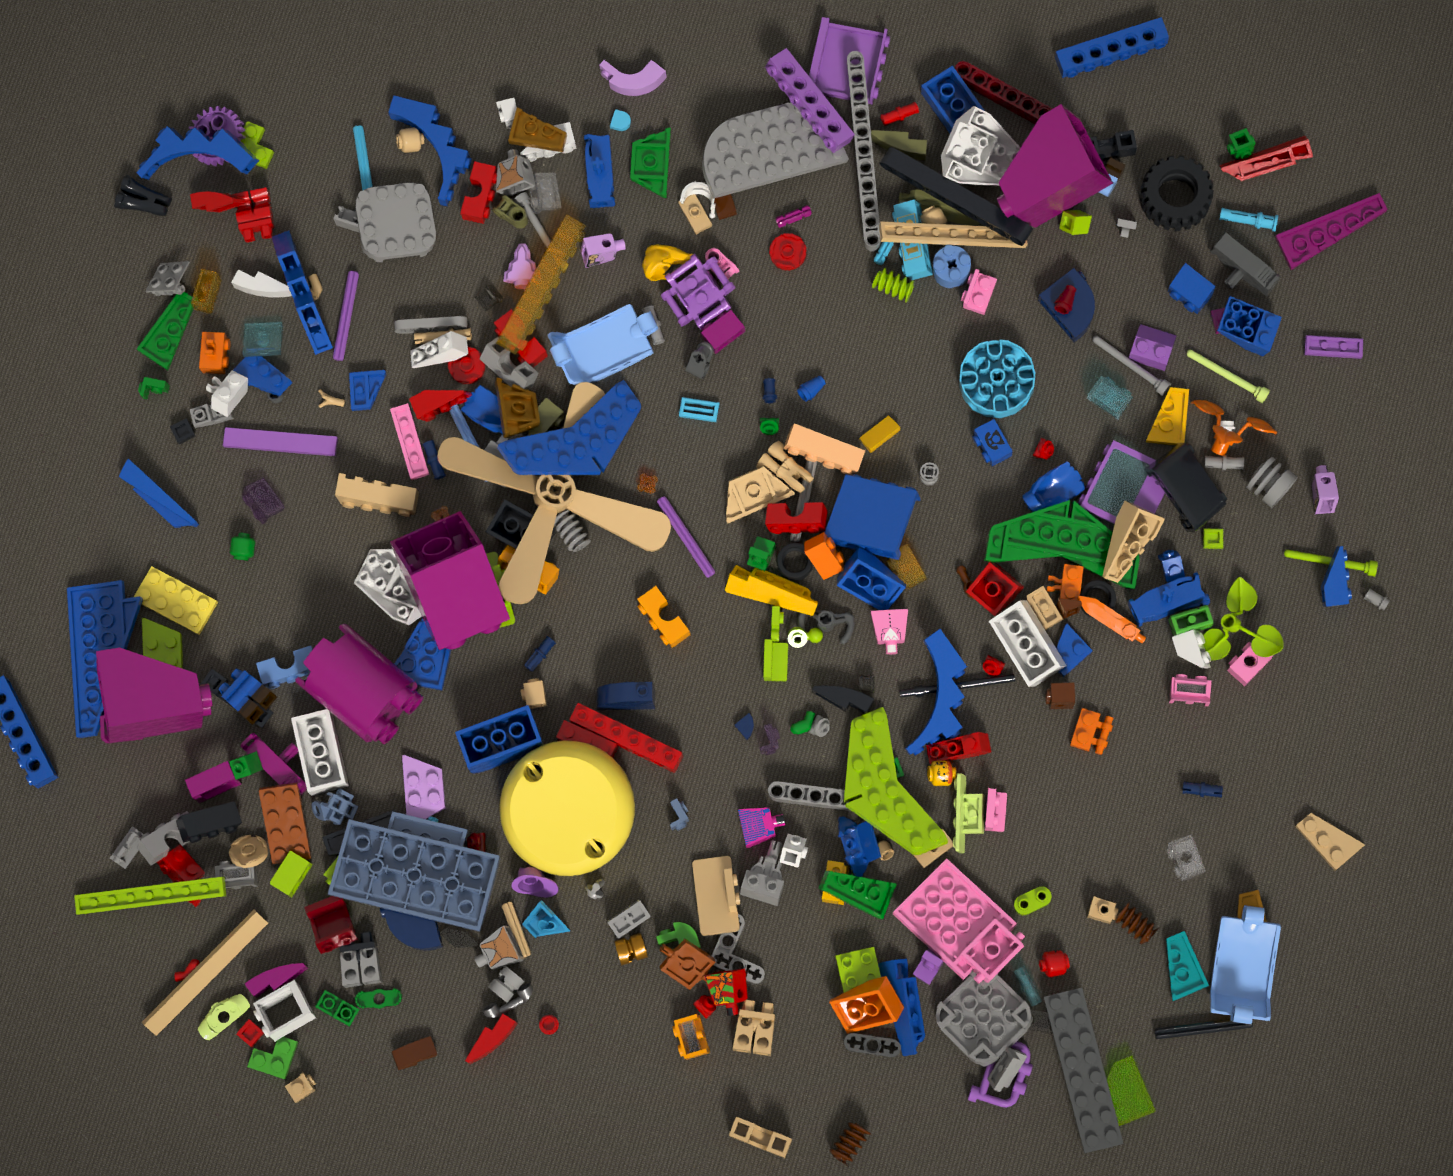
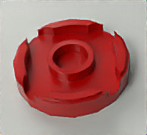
[769,233,806,270]
[448,347,486,384]

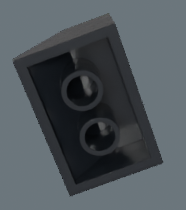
[485,500,556,549]

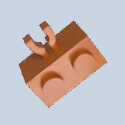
[199,332,230,374]
[804,532,845,580]
[1047,564,1084,600]

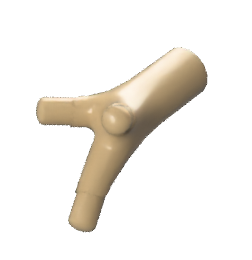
[318,389,345,408]

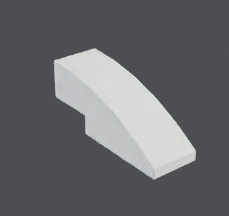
[231,270,292,297]

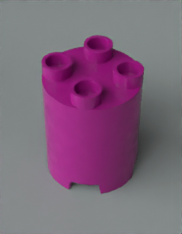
[295,624,423,744]

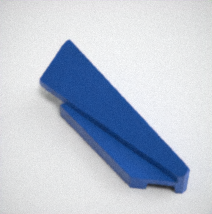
[119,459,199,528]
[878,959,925,1056]

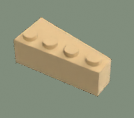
[335,473,419,517]

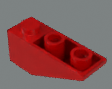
[409,390,472,422]
[926,732,991,764]

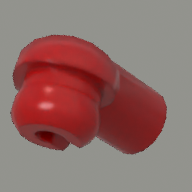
[174,959,200,982]

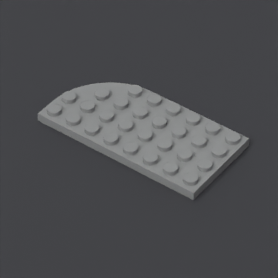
[702,100,849,199]

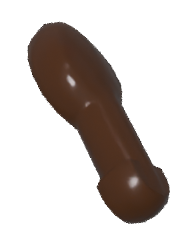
[956,565,974,599]

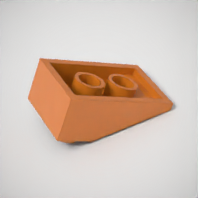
[829,976,904,1033]

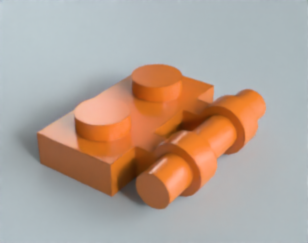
[1070,708,1113,755]

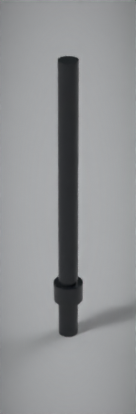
[899,674,1015,698]

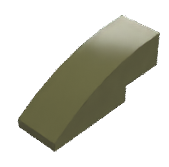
[871,130,927,161]

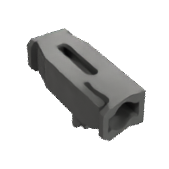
[1209,233,1281,296]

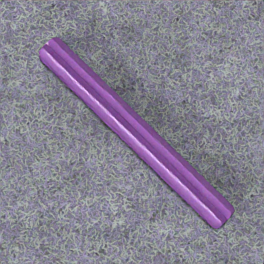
[333,271,359,361]
[657,496,715,578]

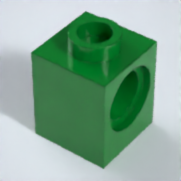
[229,751,263,780]

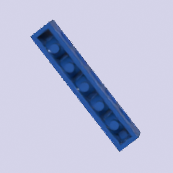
[1055,17,1169,78]
[0,675,59,789]

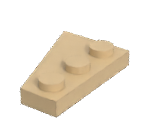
[1295,813,1365,871]

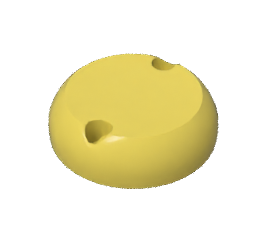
[500,741,635,876]

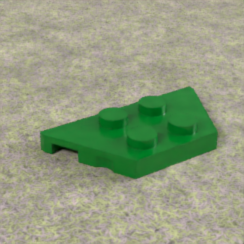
[630,128,671,198]

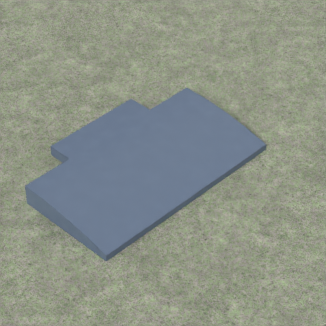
[328,811,501,932]

